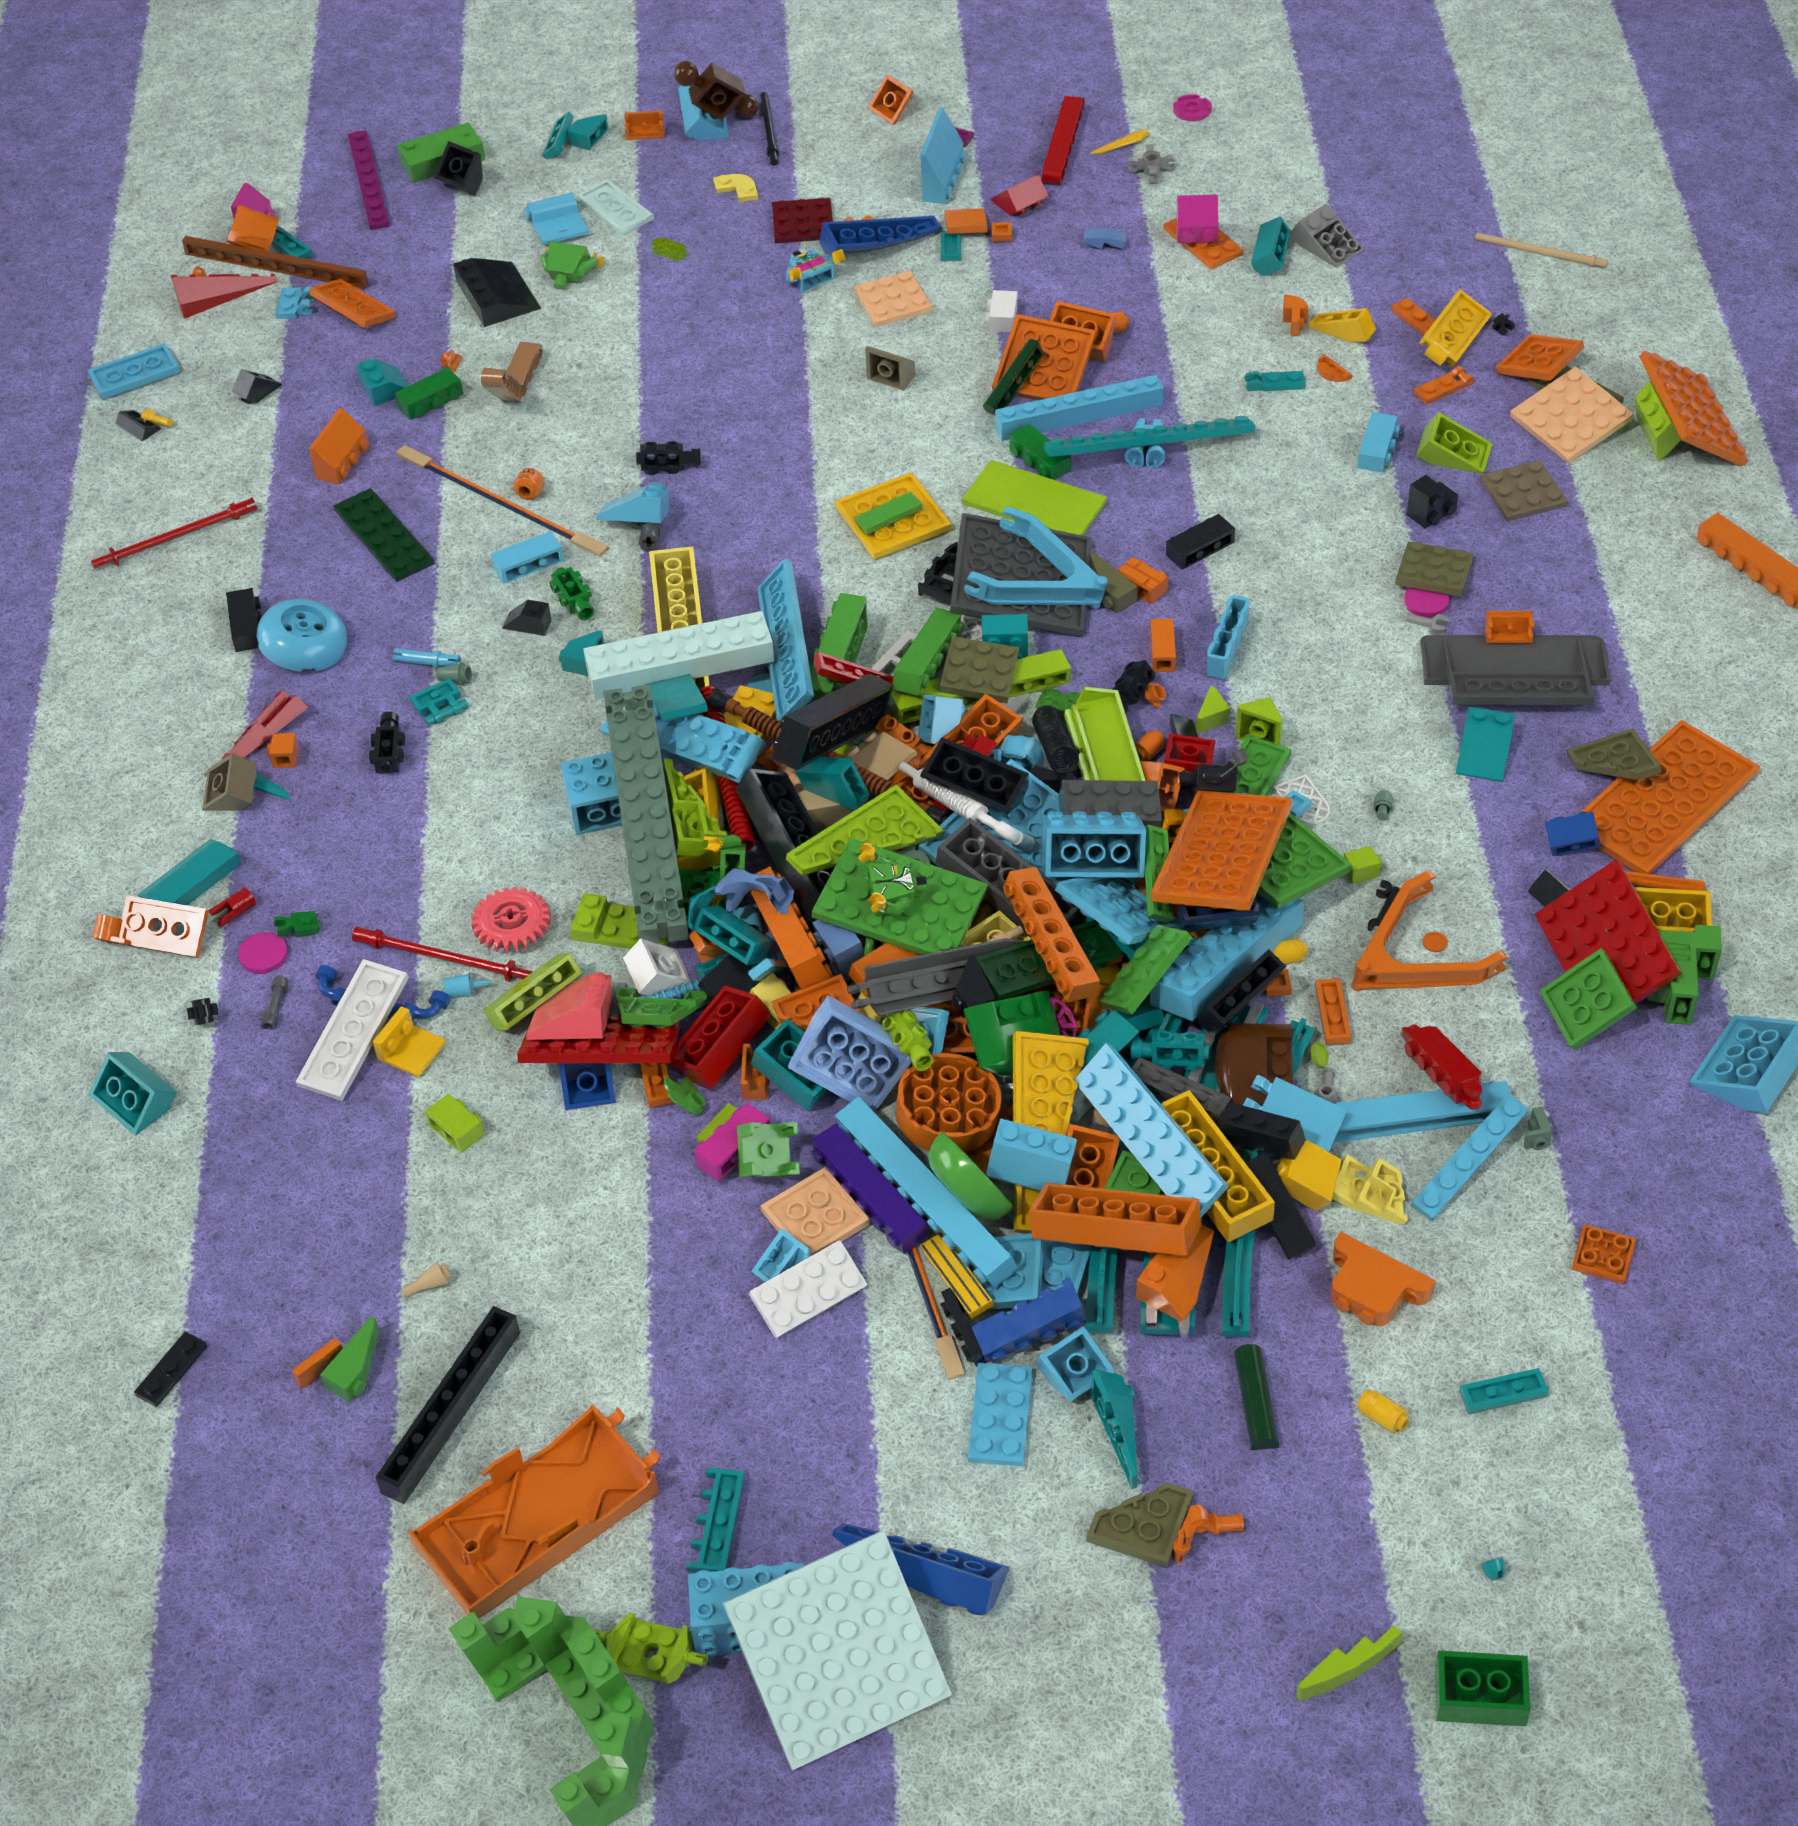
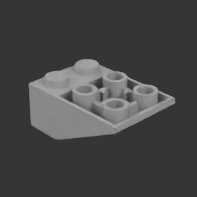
[1290,203,1364,268]

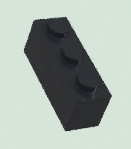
[1166,514,1235,570]
[226,588,262,652]
[1218,1102,1306,1160]

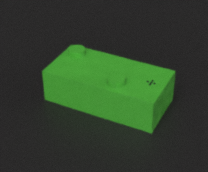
[397,122,486,183]

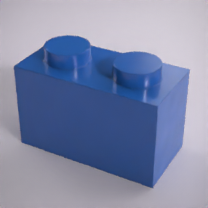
[1545,811,1601,856]

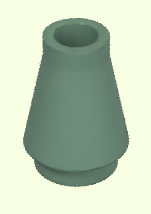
[436,663,472,685]

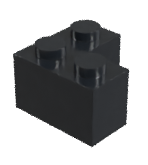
[1407,475,1458,529]

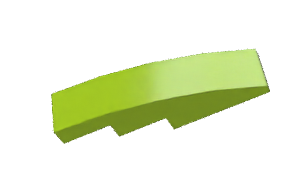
[1296,1625,1403,1701]

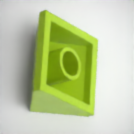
[1235,697,1283,746]

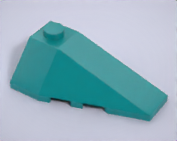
[1091,1369,1138,1489]

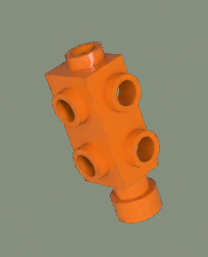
[875,714,933,760]

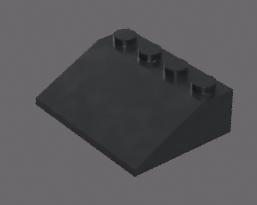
[453,258,541,327]

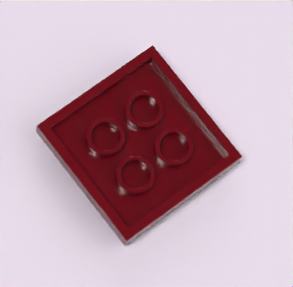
[772,197,833,244]

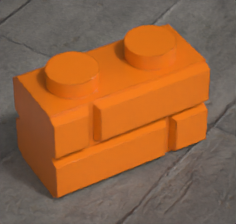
[1117,557,1168,604]

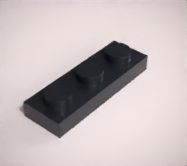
[940,1287,986,1367]
[134,1332,207,1408]

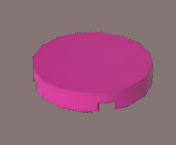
[1173,94,1211,121]
[1404,587,1450,618]
[238,932,288,974]

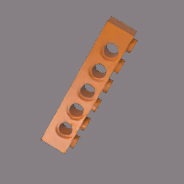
[1003,867,1100,1002]

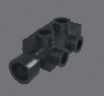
[636,441,701,474]
[1112,660,1155,715]
[369,711,405,773]

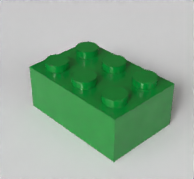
[1435,1650,1530,1726]

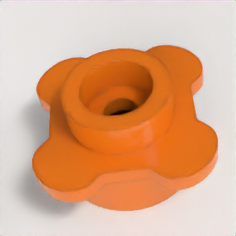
[1144,682,1166,708]

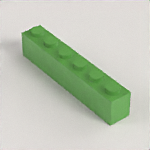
[893,608,964,696]

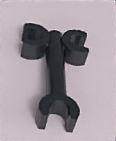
[1367,880,1409,931]

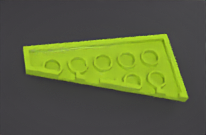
[786,785,945,875]

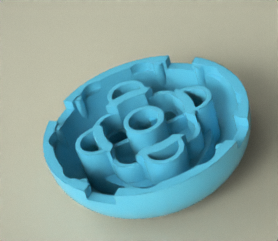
[256,598,347,672]

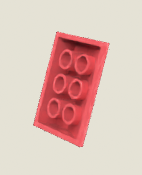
[526,972,613,1040]

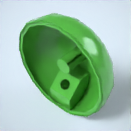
[928,1132,1014,1221]

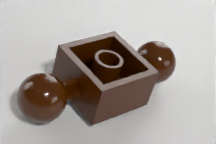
[674,61,758,120]

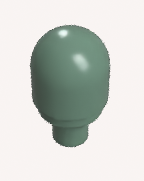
[1374,790,1393,820]

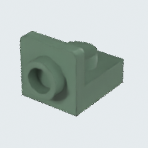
[1524,1107,1552,1150]

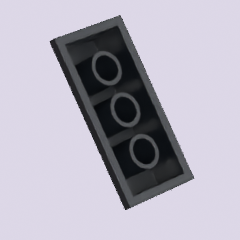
[920,737,1029,814]

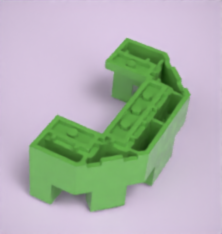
[448,1597,655,1826]

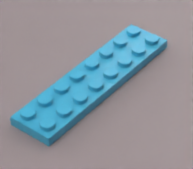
[1074,1043,1229,1217]

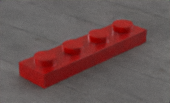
[813,651,894,684]

